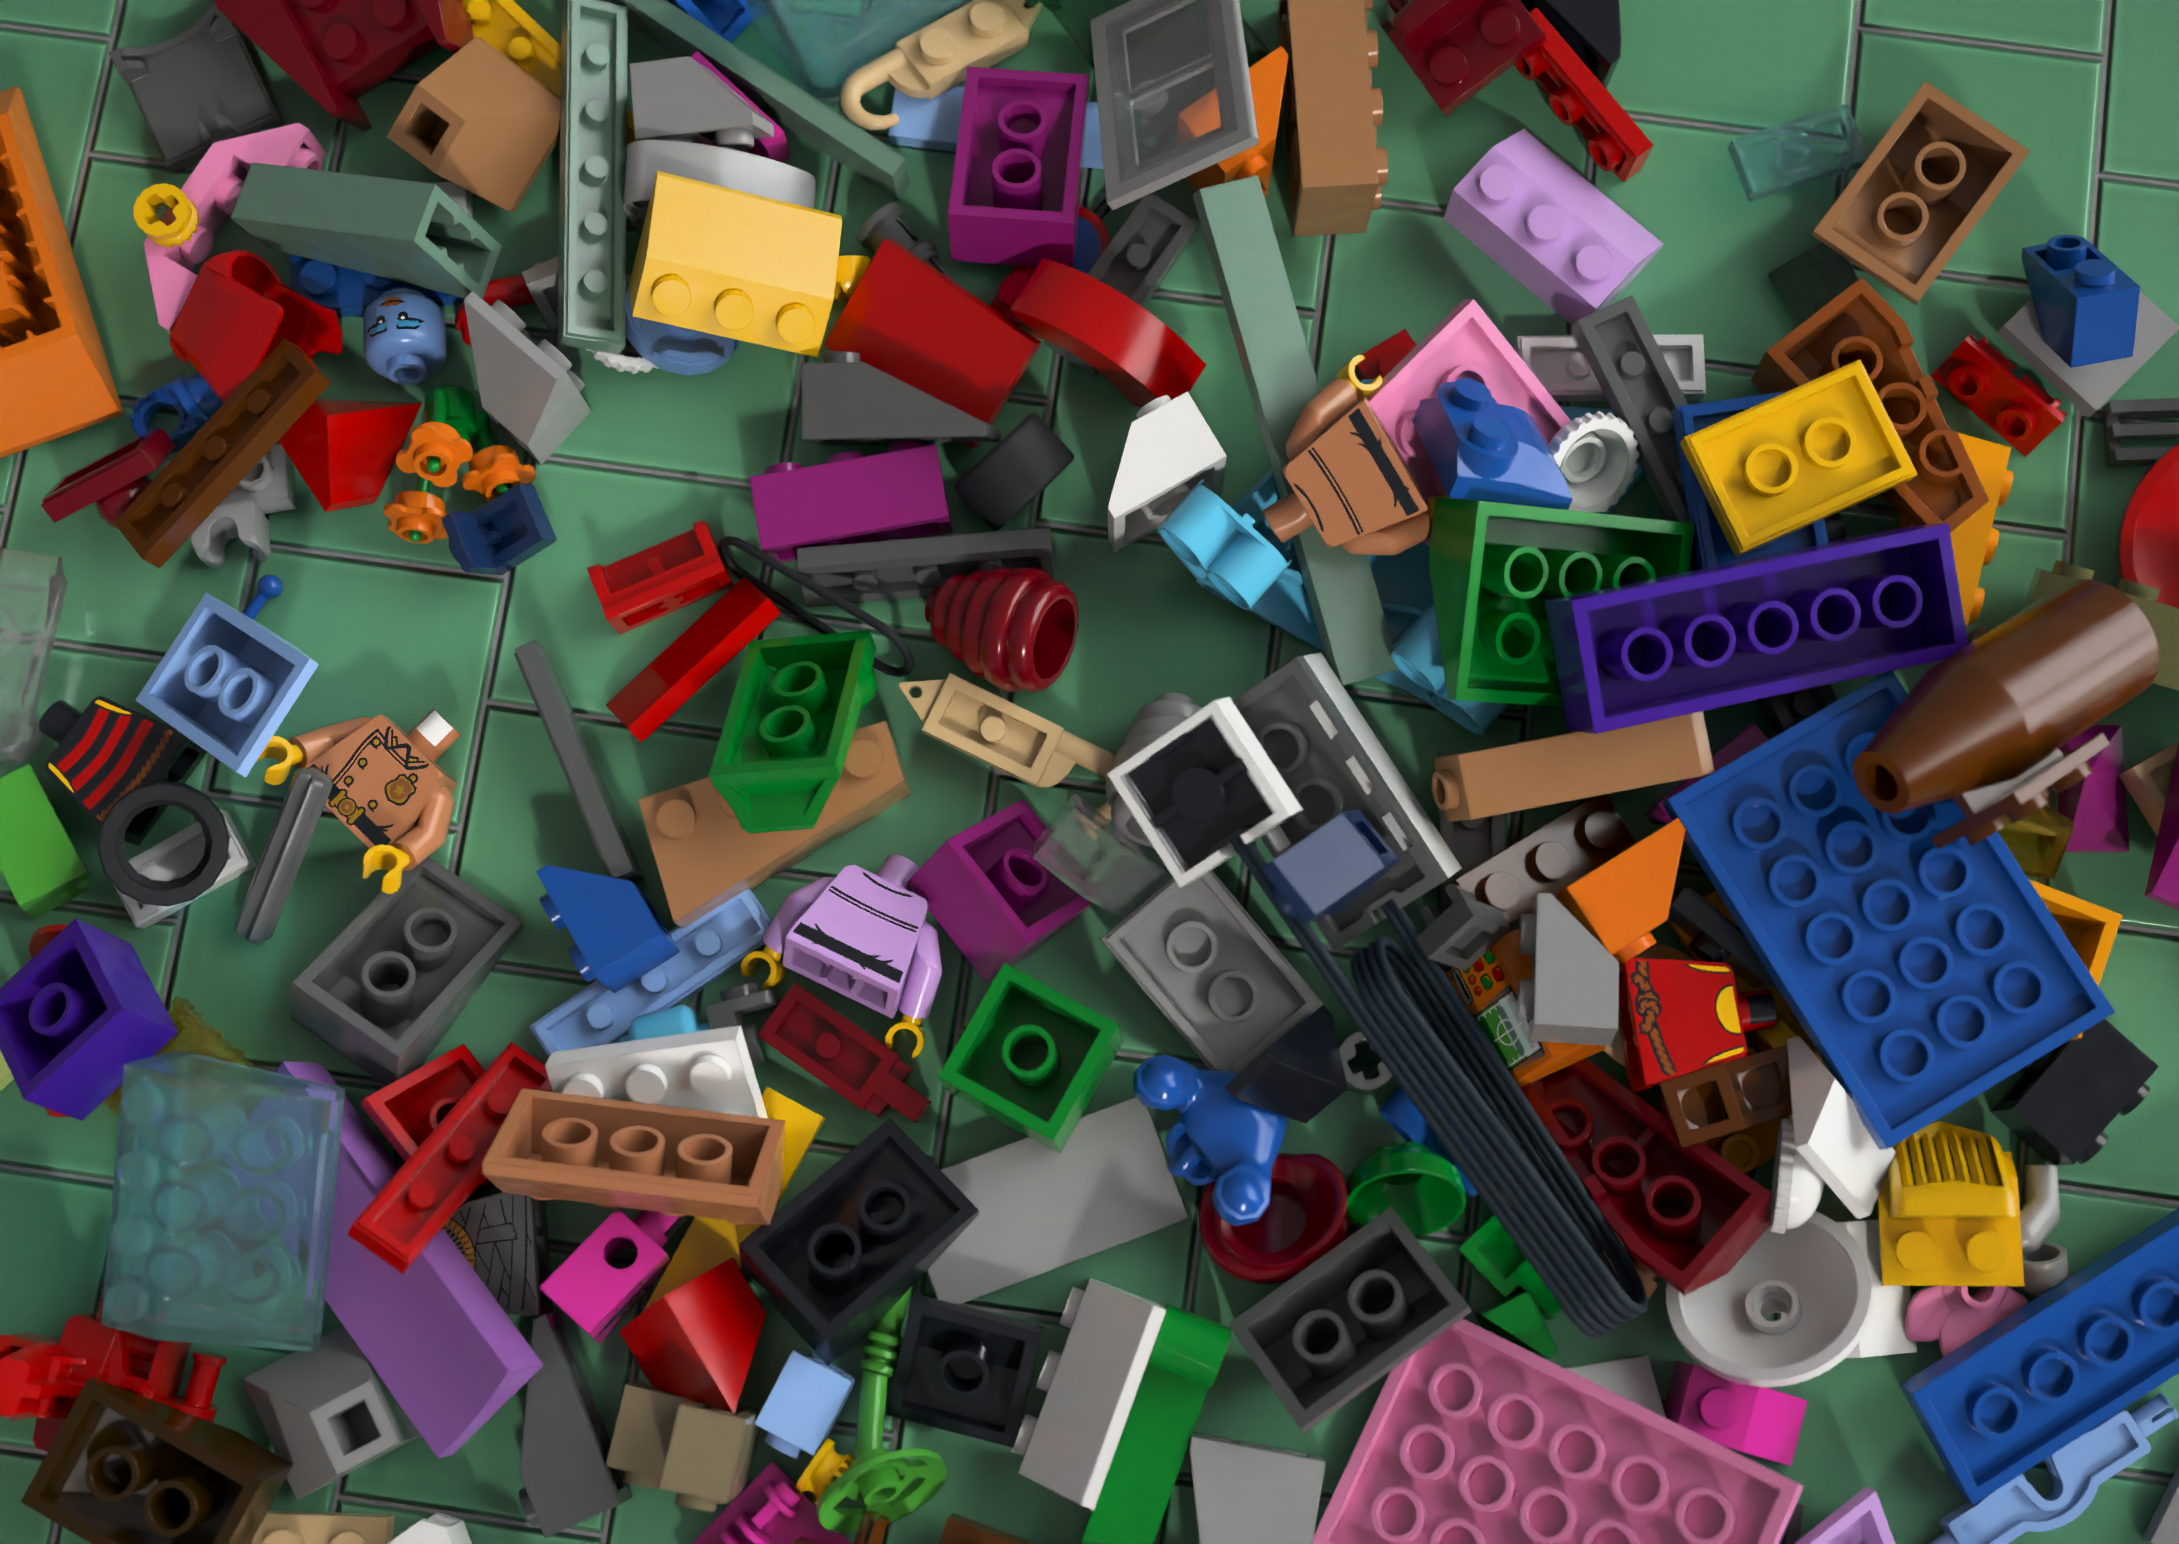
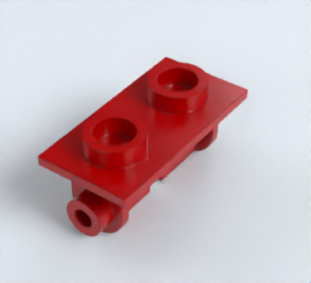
[1931,333,2067,457]

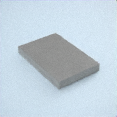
[1099,870,1324,1073]

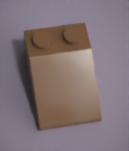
[1811,81,2030,305]

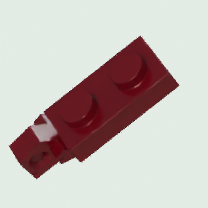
[756,982,932,1124]

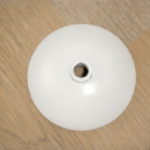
[1666,1211,1874,1387]

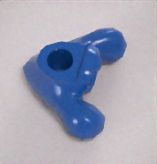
[1132,1055,1289,1226]

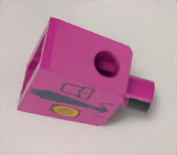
[539,1209,687,1345]

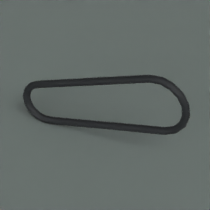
[718,536,914,677]

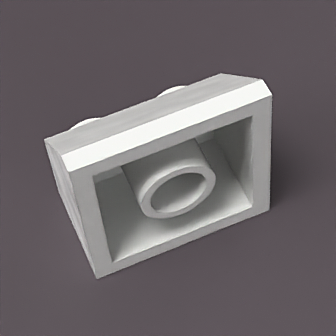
[1108,391,1227,552]

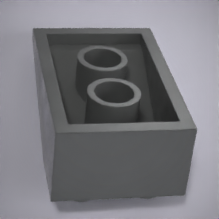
[291,857,523,1086]

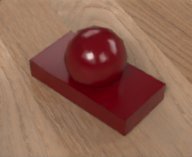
[41,428,176,528]

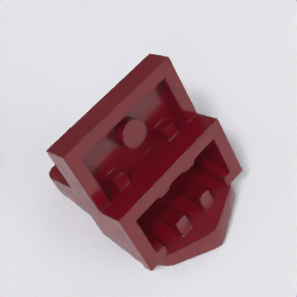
[1381,0,1547,116]

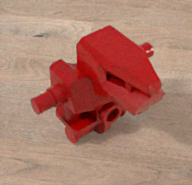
[0,1269,227,1452]

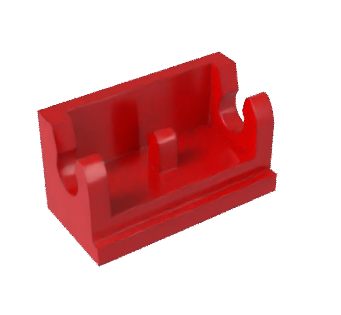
[587,519,734,635]

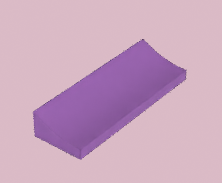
[220,1061,544,1458]

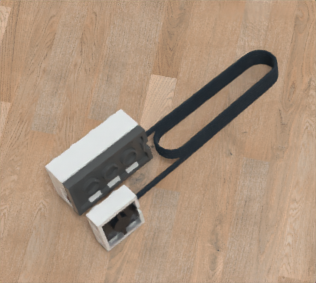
[1107,653,1647,1339]

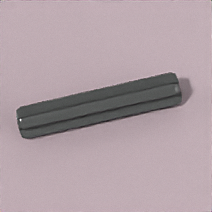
[234,767,333,943]

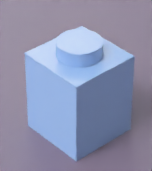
[754,1347,858,1459]

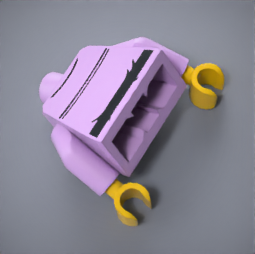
[740,854,942,1058]

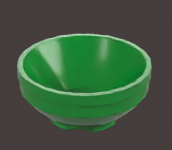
[1346,1141,1466,1237]

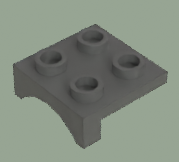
[109,4,282,172]

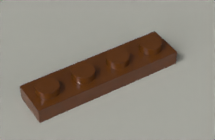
[114,337,332,569]

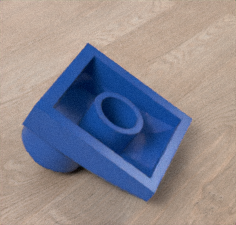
[1413,378,1573,510]

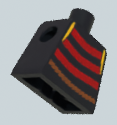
[38,695,207,846]

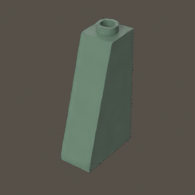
[231,162,502,299]

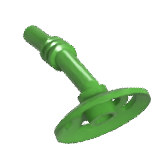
[816,1287,947,1533]

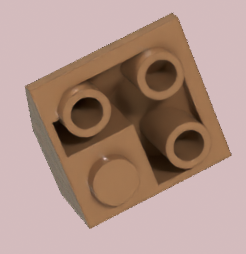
[386,37,561,212]

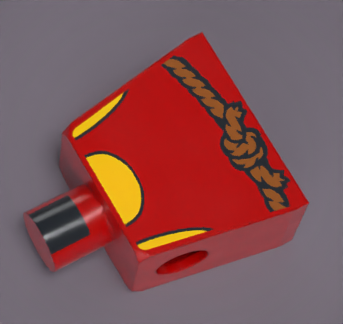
[1618,958,1777,1092]

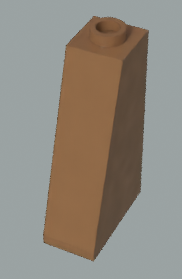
[1431,711,1714,822]

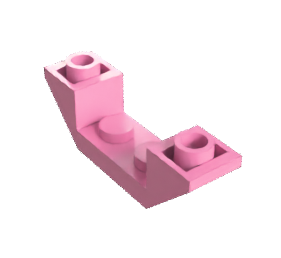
[143,123,327,334]

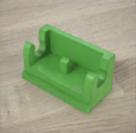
[0,764,91,920]

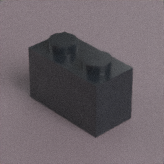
[1990,1019,2159,1165]

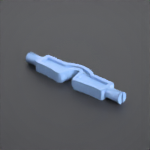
[1928,1393,2179,1544]

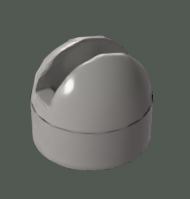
[2021,1242,2069,1297]

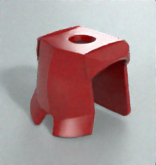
[169,251,343,403]

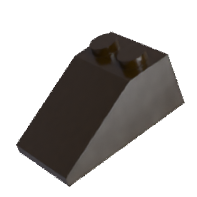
[21,1377,293,1544]

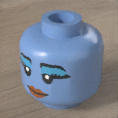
[363,288,447,385]

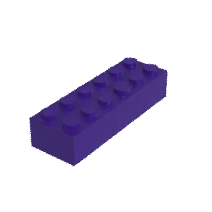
[1545,523,1968,734]

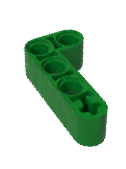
[1079,1303,1232,1544]

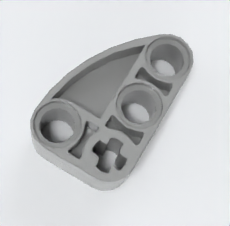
[623,139,816,236]

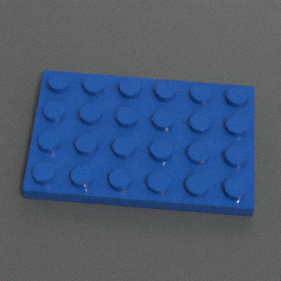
[1662,671,2115,1150]

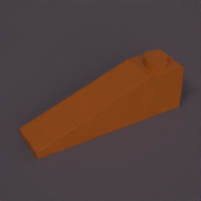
[1751,277,1989,533]

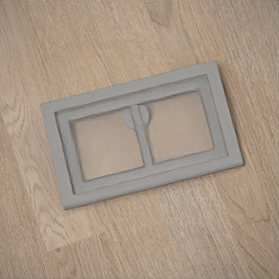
[1090,0,1259,210]

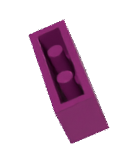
[749,441,953,563]

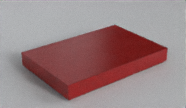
[824,239,1042,449]

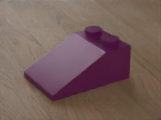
[948,67,1089,268]

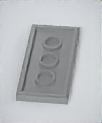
[927,1097,1188,1305]

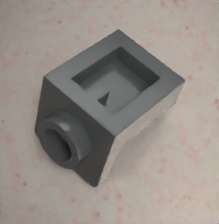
[705,983,779,1080]

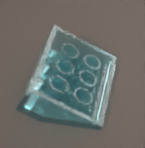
[101,1050,345,1352]

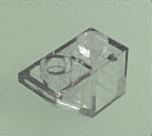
[1033,794,1172,918]

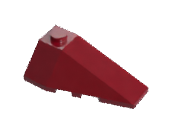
[1520,1059,1771,1296]

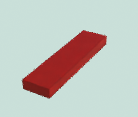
[347,1042,553,1275]

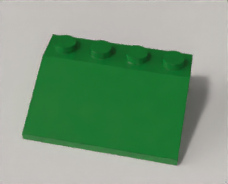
[1428,497,1695,707]

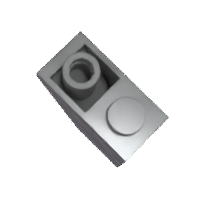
[629,56,774,151]
[1517,893,1619,1046]

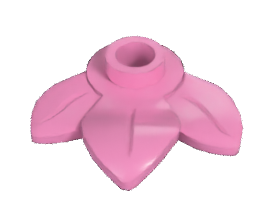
[1905,1286,2029,1357]

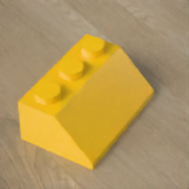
[628,171,842,358]

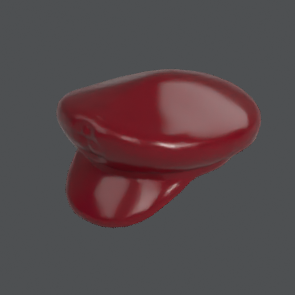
[1198,1153,1350,1284]

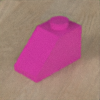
[1664,1360,1808,1466]

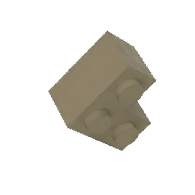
[606,1381,762,1511]

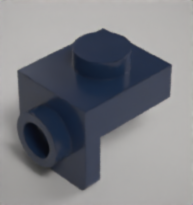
[442,483,557,575]

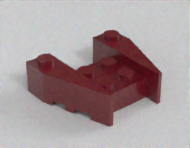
[214,0,474,131]

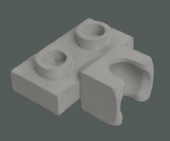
[162,444,296,569]

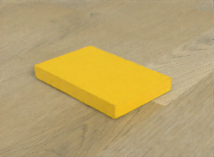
[1680,359,1918,558]

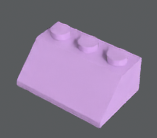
[1443,129,1664,326]

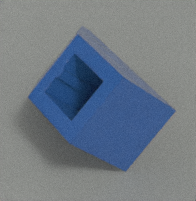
[2022,235,2140,368]
[536,865,680,993]

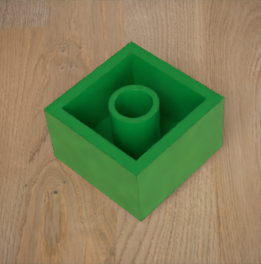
[938,963,1124,1154]

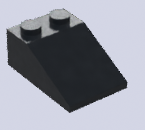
[739,1118,979,1366]

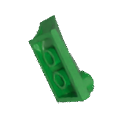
[709,630,878,834]

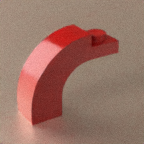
[990,258,1206,407]

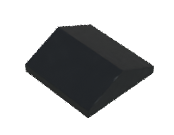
[886,1293,1043,1448]

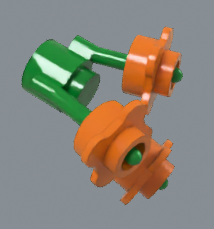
[383,385,536,544]

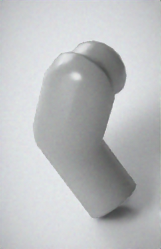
[2020,1165,2060,1254]

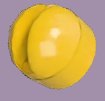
[834,255,871,303]

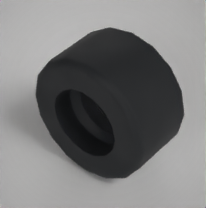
[955,413,1074,531]

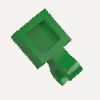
[1456,1214,1563,1320]

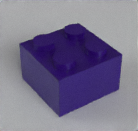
[0,918,178,1121]

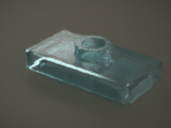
[1728,103,1869,202]

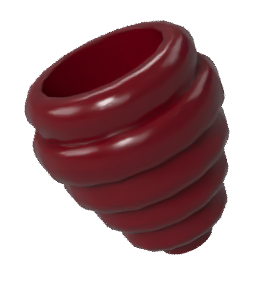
[925,567,1079,692]

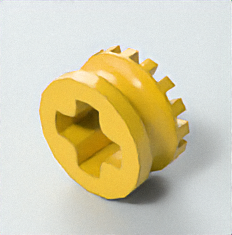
[133,183,200,248]
[794,1438,855,1505]

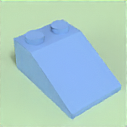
[136,593,319,777]

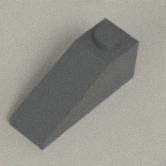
[802,351,1001,445]
[519,1312,633,1538]

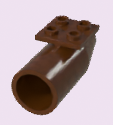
[1853,579,2159,849]

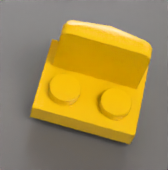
[1876,1121,2025,1287]

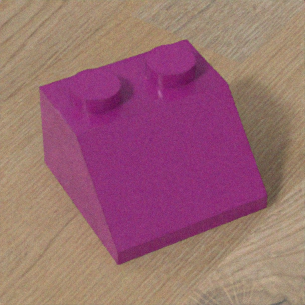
[907,799,1102,983]

